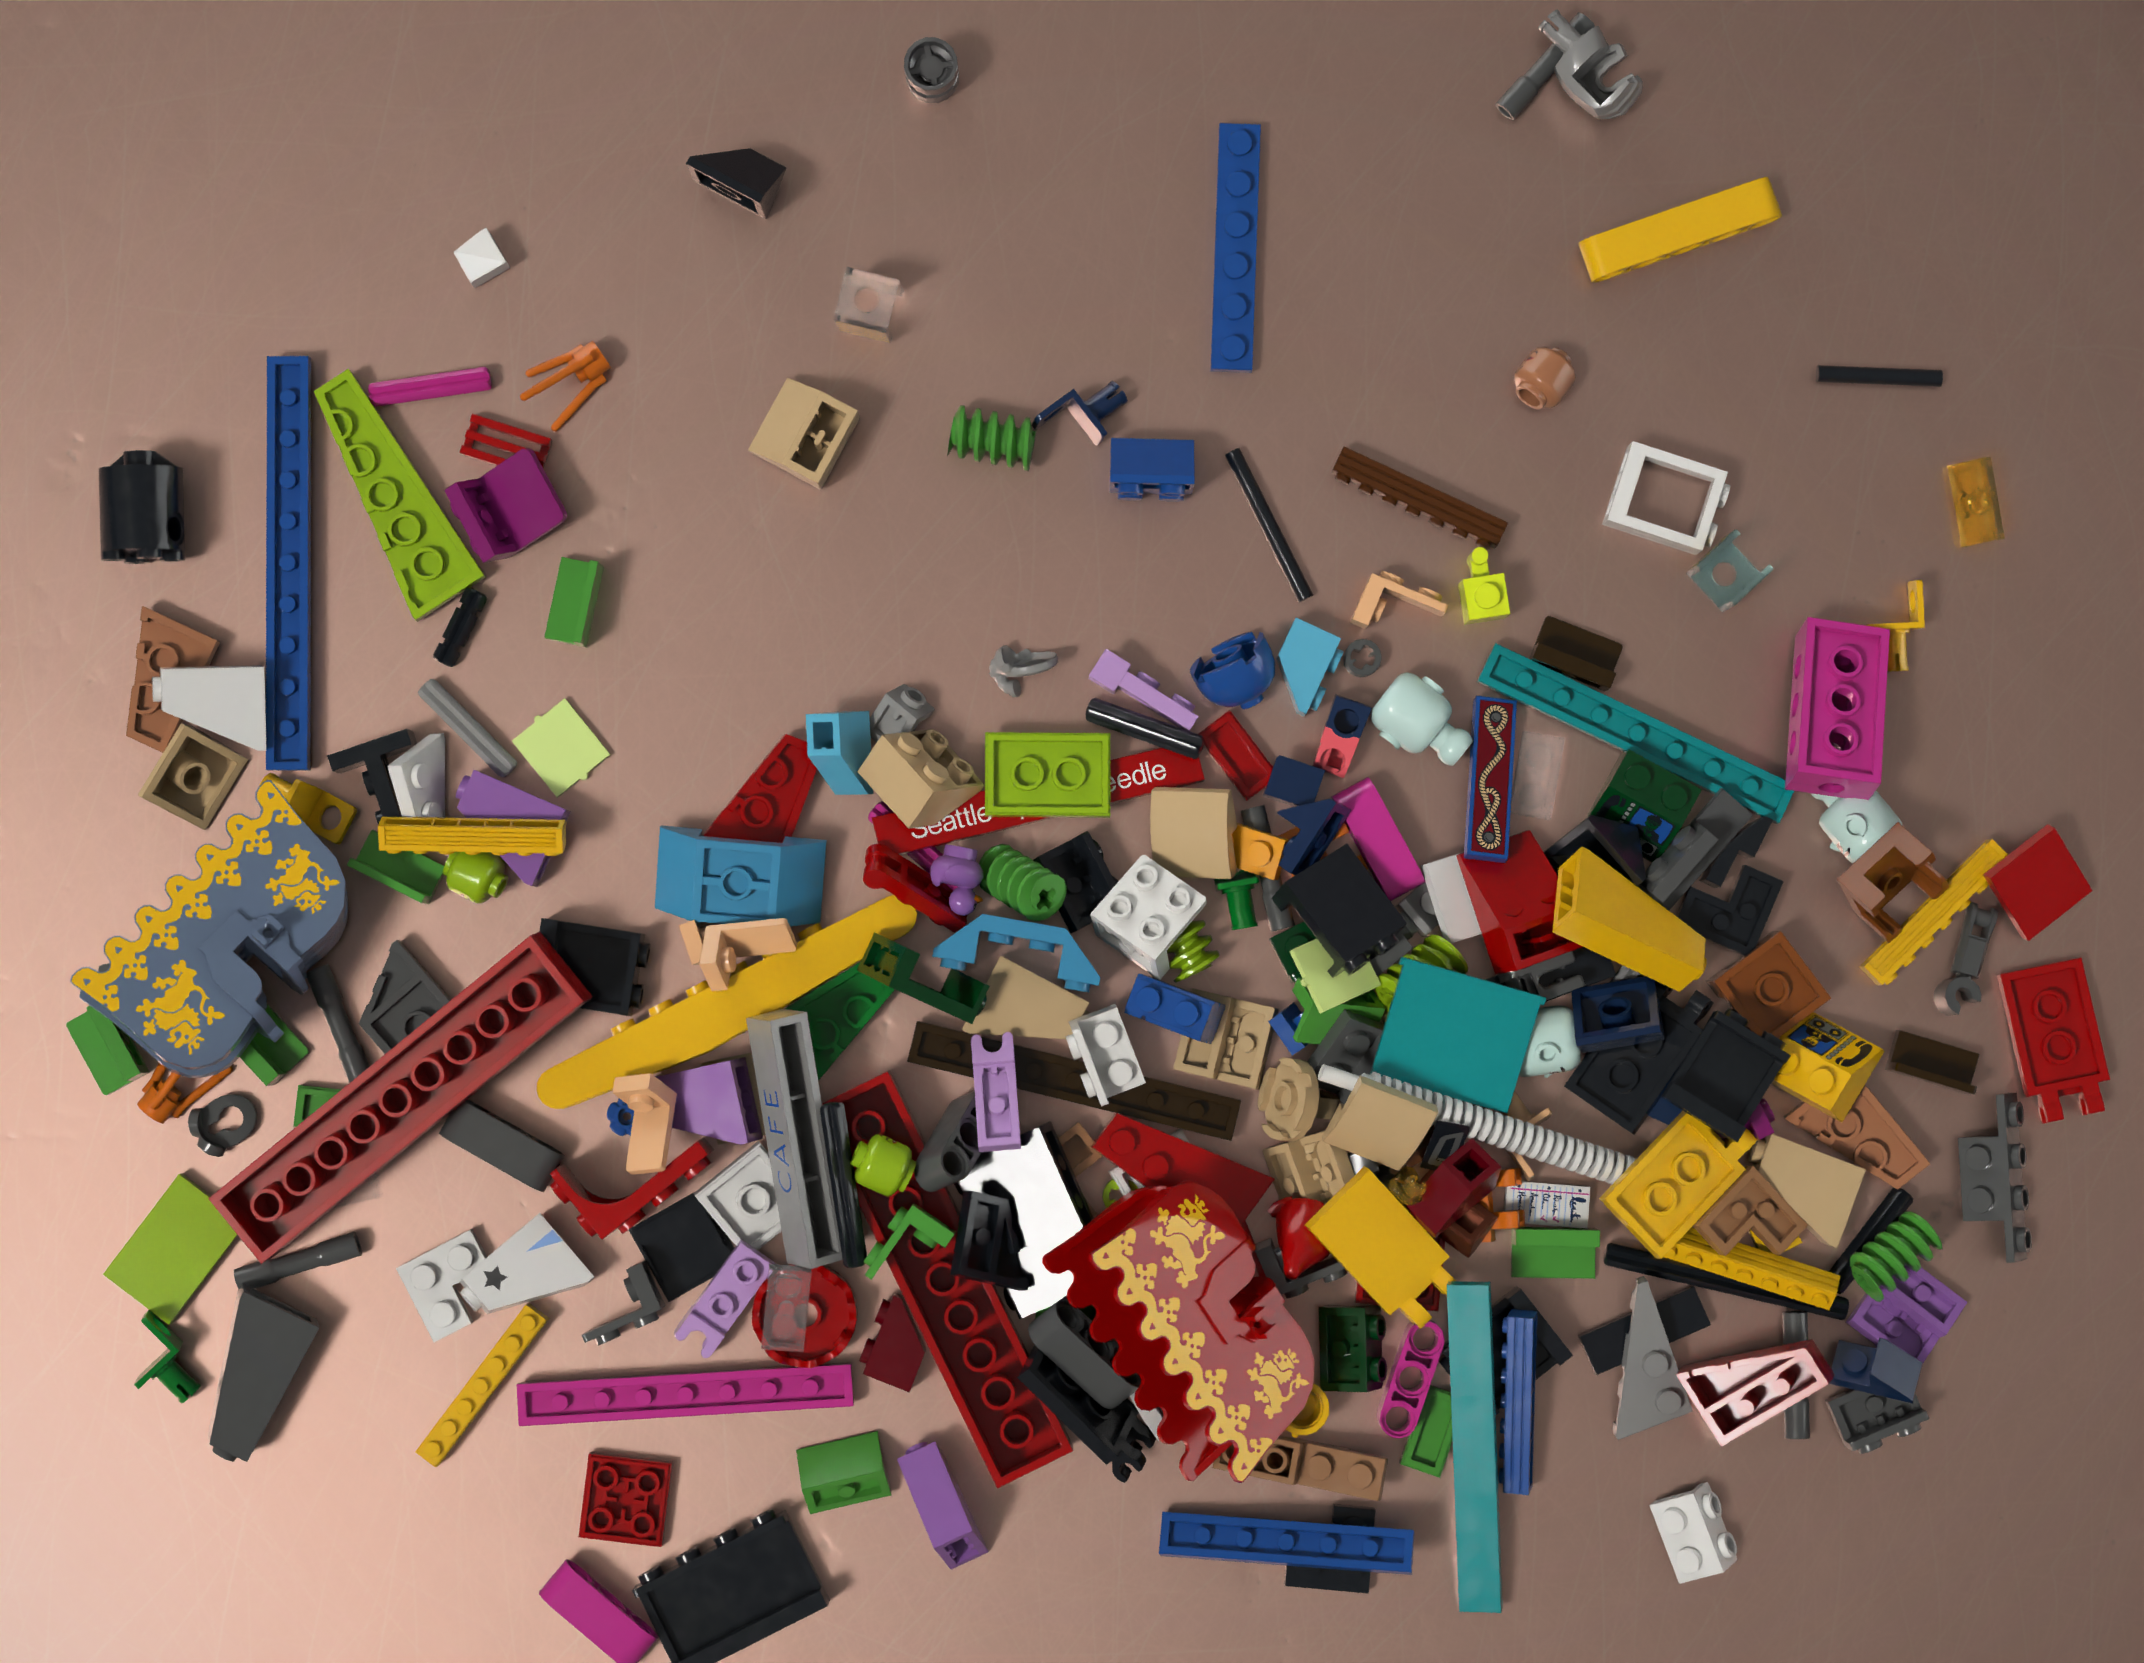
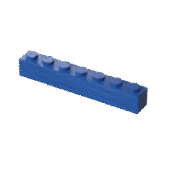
[1498,1309,1538,1495]

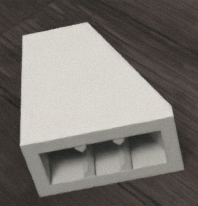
[152,665,267,751]

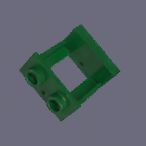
[857,932,990,1024]

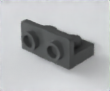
[1307,1009,1384,1105]

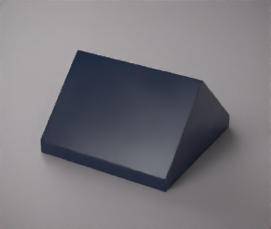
[1571,976,1665,1053]

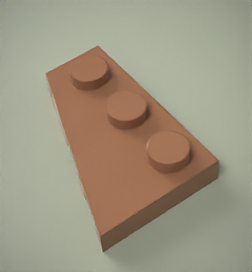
[126,606,220,753]
[1784,1085,1930,1190]

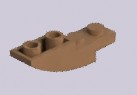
[1212,1435,1388,1501]

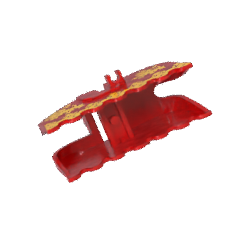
[1042,1182,1314,1483]

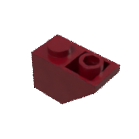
[1406,1138,1501,1238]
[859,1293,926,1393]

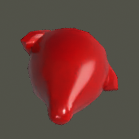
[1267,1196,1331,1280]

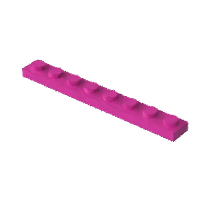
[516,1363,854,1426]

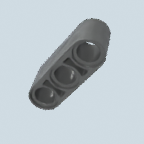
[914,1091,981,1192]
[439,1099,565,1192]
[1028,1299,1141,1409]

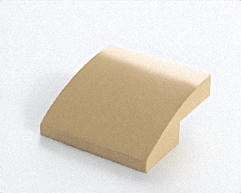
[1150,787,1237,879]
[1173,988,1279,1090]
[1322,1075,1439,1171]
[1262,1129,1355,1204]

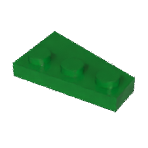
[785,963,895,1081]

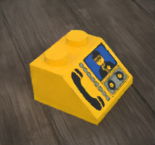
[1771,1012,1885,1122]

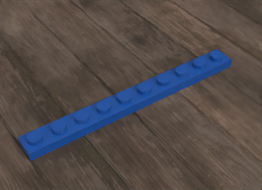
[266,356,311,771]

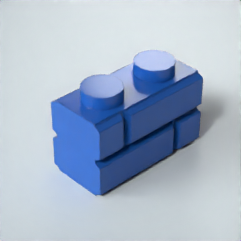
[1124,974,1225,1044]

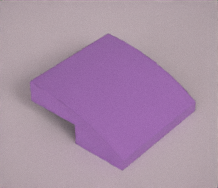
[1846,1266,1967,1364]

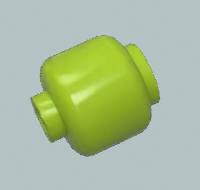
[443,852,508,904]
[850,1134,916,1196]

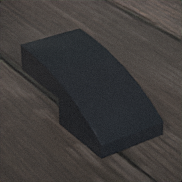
[1699,816,1773,888]

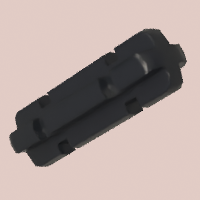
[433,588,487,667]

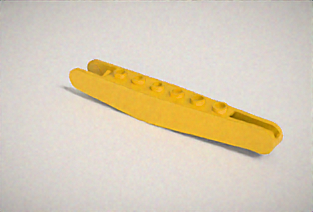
[536,895,917,1109]

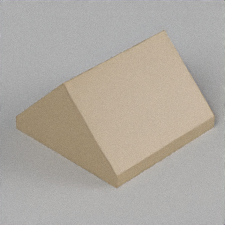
[138,723,248,830]

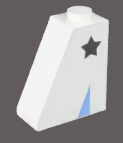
[460,1213,594,1314]

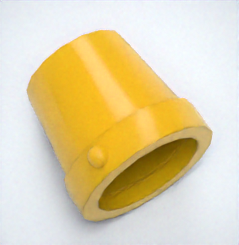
[1285,1383,1329,1438]

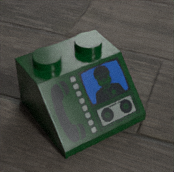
[1585,749,1702,863]

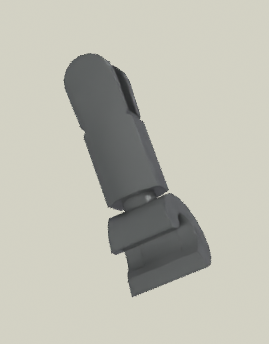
[1934,902,1998,1016]

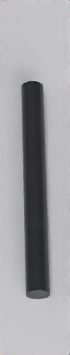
[1225,448,1313,603]

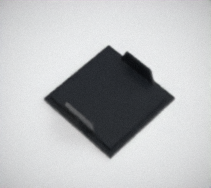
[629,1192,734,1302]

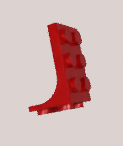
[550,1137,714,1240]

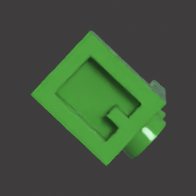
[863,1203,956,1280]

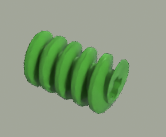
[947,405,1037,471]
[979,844,1067,921]
[1850,1211,1943,1302]

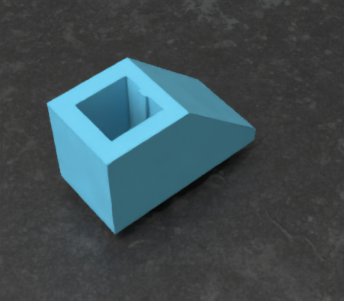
[1276,618,1344,717]
[806,711,873,795]

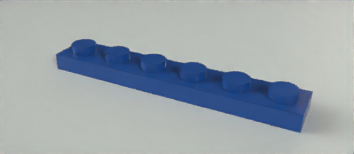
[1210,123,1261,373]
[1159,1512,1415,1575]

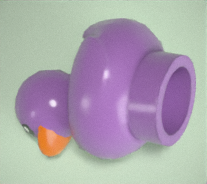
[930,844,983,916]

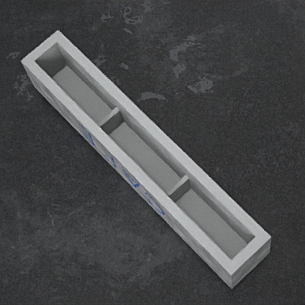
[746,1009,842,1269]

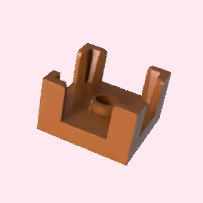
[1837,822,1950,943]
[1706,931,1831,1038]

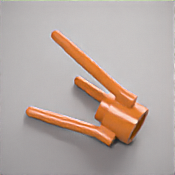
[520,341,611,431]
[137,1063,233,1124]

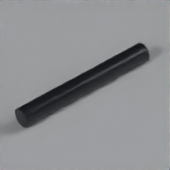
[1816,365,1943,387]

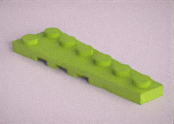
[314,369,486,622]

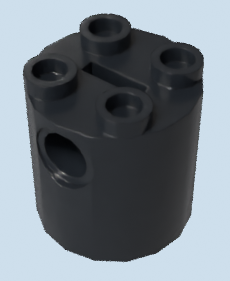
[99,450,185,564]

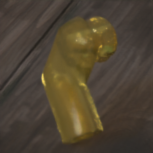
[1387,1166,1427,1205]

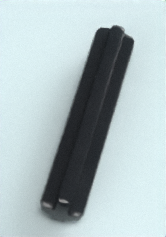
[1085,698,1204,759]
[1829,1187,1913,1294]

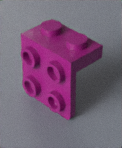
[444,448,567,563]

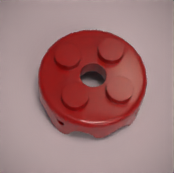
[752,1264,857,1368]

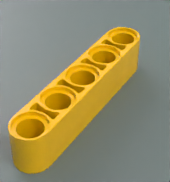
[1578,177,1782,283]

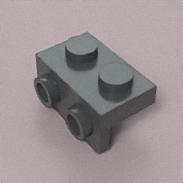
[1825,1389,1929,1454]

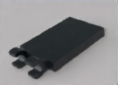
[1564,981,1714,1135]
[1017,1345,1156,1483]

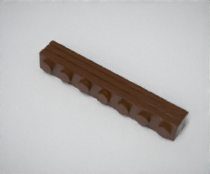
[1331,447,1508,550]

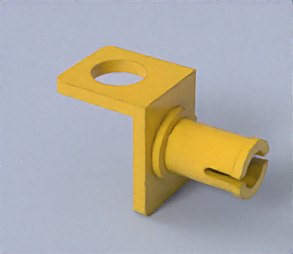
[1865,580,1925,672]
[259,773,357,844]

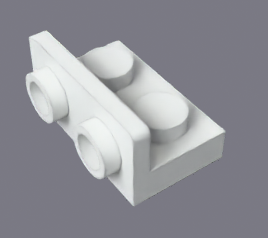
[1066,1004,1146,1107]

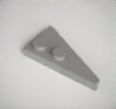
[1612,1276,1693,1440]

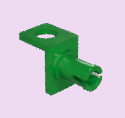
[1214,870,1259,930]
[134,1310,201,1404]

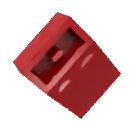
[1456,830,1583,974]

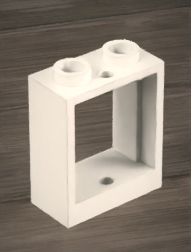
[1602,441,1731,555]

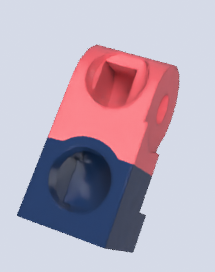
[1312,694,1372,778]

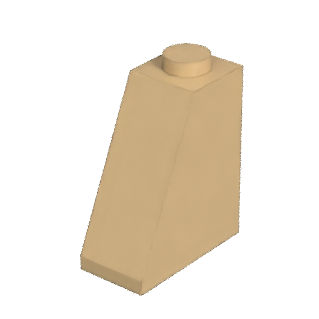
[962,956,1091,1039]
[1748,1134,1866,1248]

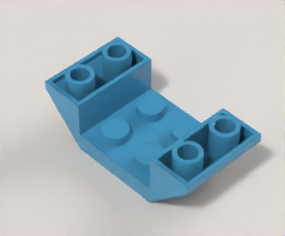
[655,825,827,927]
[932,914,1100,993]

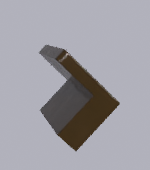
[1529,616,1623,691]
[1885,1030,1980,1095]

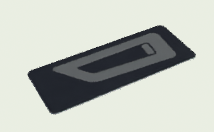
[1420,1120,1470,1170]

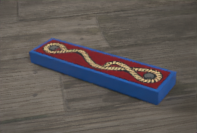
[1464,696,1517,863]

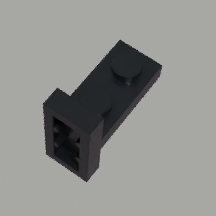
[327,729,417,824]

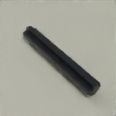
[820,1102,867,1268]

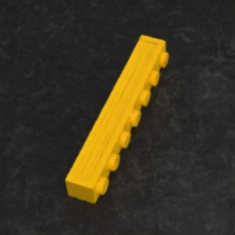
[378,817,566,856]
[1859,839,2008,985]
[1664,1227,1840,1310]
[415,1303,550,1467]

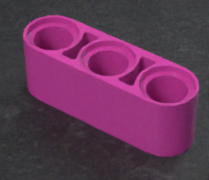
[1331,777,1425,901]
[1376,1320,1445,1438]
[539,1559,659,1663]

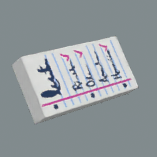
[1503,1181,1591,1229]

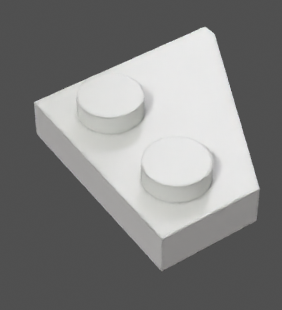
[387,733,445,818]

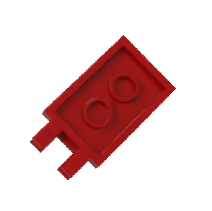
[1997,958,2110,1124]

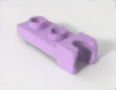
[1088,649,1199,731]
[971,1032,1021,1152]
[674,1239,775,1358]

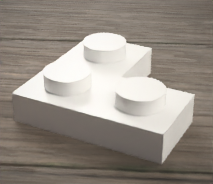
[396,1229,487,1343]

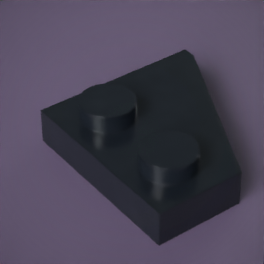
[950,1191,1029,1291]

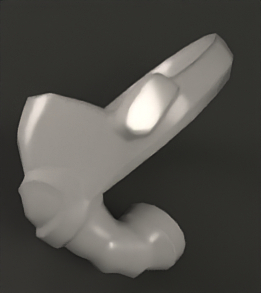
[989,645,1058,697]

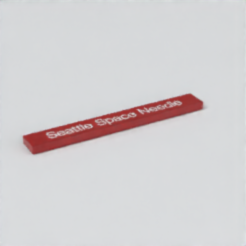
[872,748,1205,855]

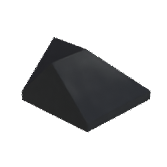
[686,148,786,219]
[1544,815,1646,886]

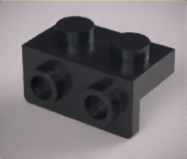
[1033,831,1118,934]

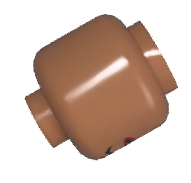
[1514,347,1576,409]

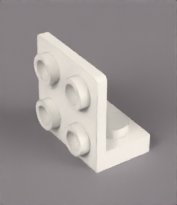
[1090,855,1207,981]

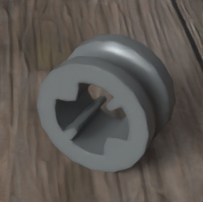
[1343,639,1382,678]

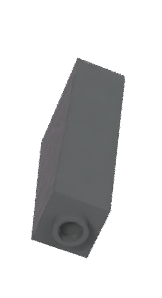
[208,1284,319,1462]

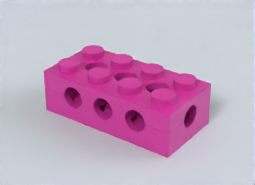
[1785,617,1890,800]

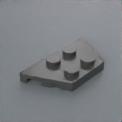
[359,940,451,1054]

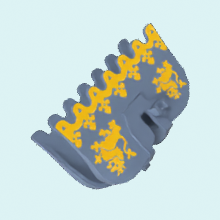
[70,780,348,1078]

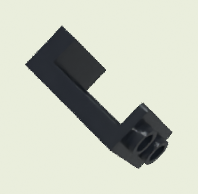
[1271,844,1407,978]
[539,918,650,1016]
[1661,1008,1791,1142]
[1439,1286,1573,1415]

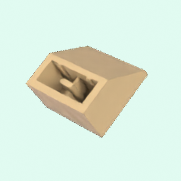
[748,378,860,490]
[857,729,984,829]

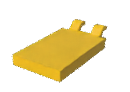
[1599,1111,1757,1259]
[1305,1166,1456,1329]

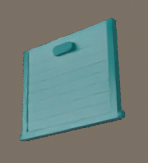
[1370,956,1546,1113]

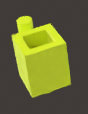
[1458,547,1510,625]

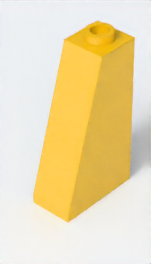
[1552,847,1707,992]

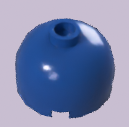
[1190,632,1275,709]

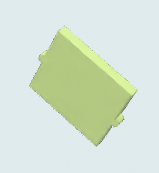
[512,698,611,798]
[1289,938,1381,1014]

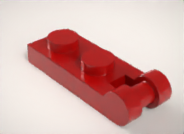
[863,844,967,933]

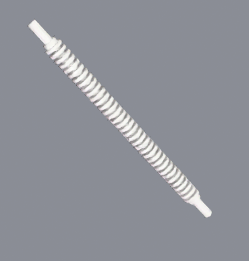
[1318,1064,1637,1184]

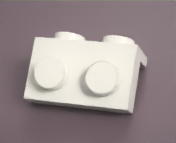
[1649,1482,1737,1584]

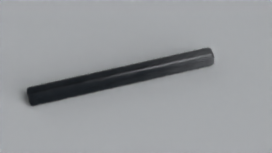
[1604,1243,1849,1320]

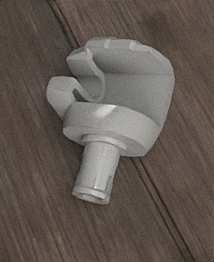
[1538,9,1643,120]

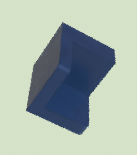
[1263,755,1325,807]

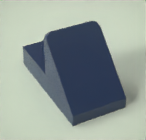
[1277,799,1351,875]
[1830,1338,1922,1404]

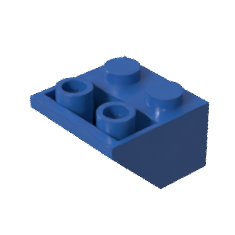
[1109,438,1195,502]

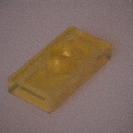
[1948,457,2005,547]

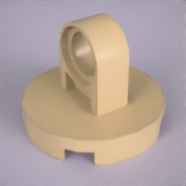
[1258,1057,1339,1142]

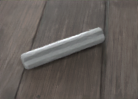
[418,679,517,778]

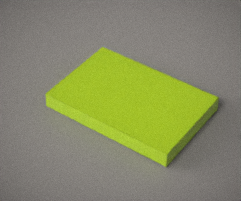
[985,732,1110,818]
[103,1174,238,1325]

